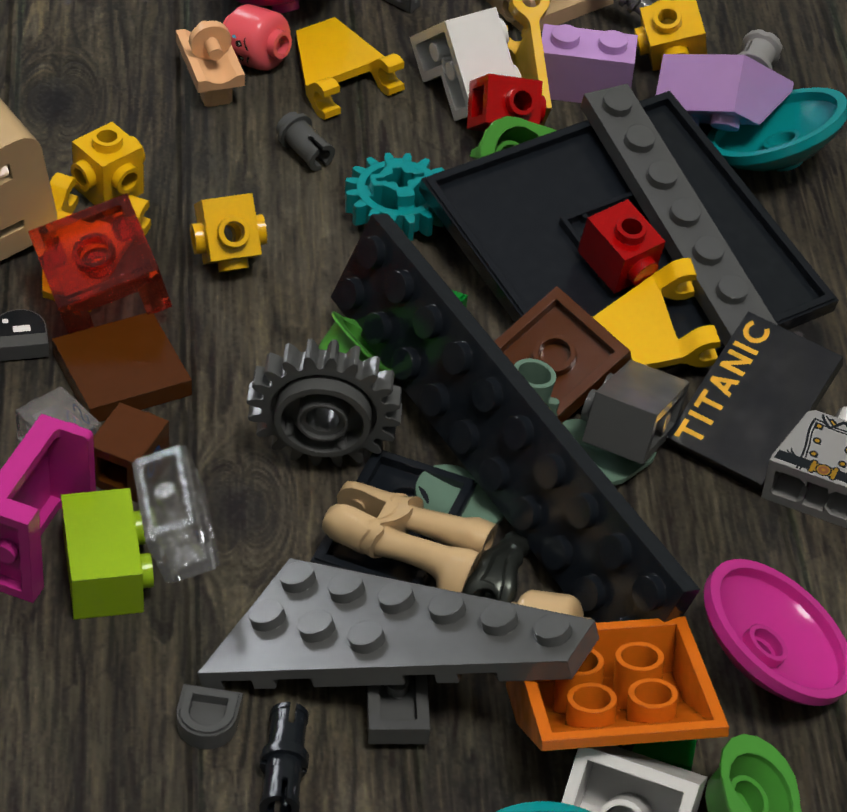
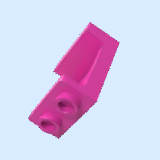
[0,413,96,603]

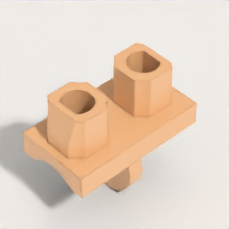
[176,21,245,107]

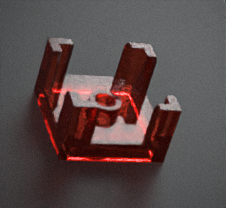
[28,193,172,334]

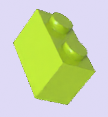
[61,488,154,620]

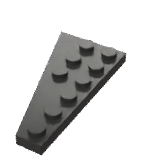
[197,558,599,690]

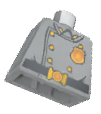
[761,407,847,528]

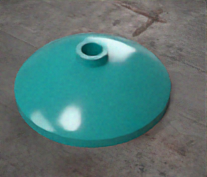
[707,87,847,172]

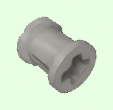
[737,29,782,70]

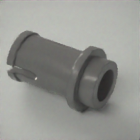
[276,112,335,171]

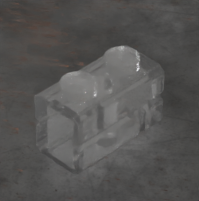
[132,445,221,583]

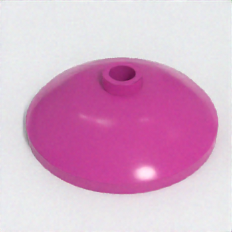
[704,559,847,706]

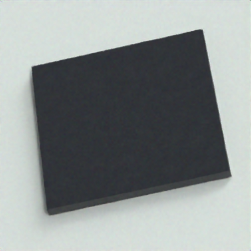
[419,91,839,414]

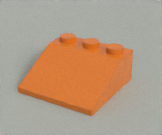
[506,616,729,751]

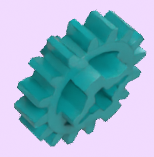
[345,153,444,241]

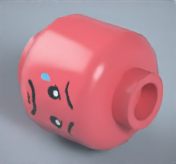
[223,4,292,71]

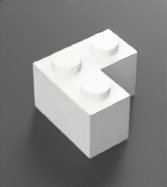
[409,7,522,121]

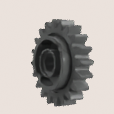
[246,339,403,467]

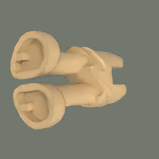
[322,481,498,593]

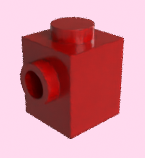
[467,73,546,132]
[577,199,666,294]

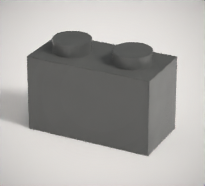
[581,360,690,464]

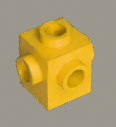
[634,0,707,71]
[71,122,145,213]
[190,193,267,272]

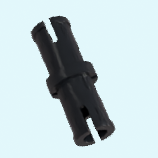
[259,702,309,812]

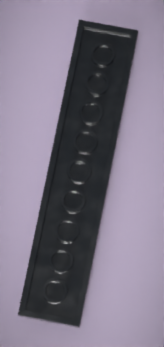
[331,214,700,623]

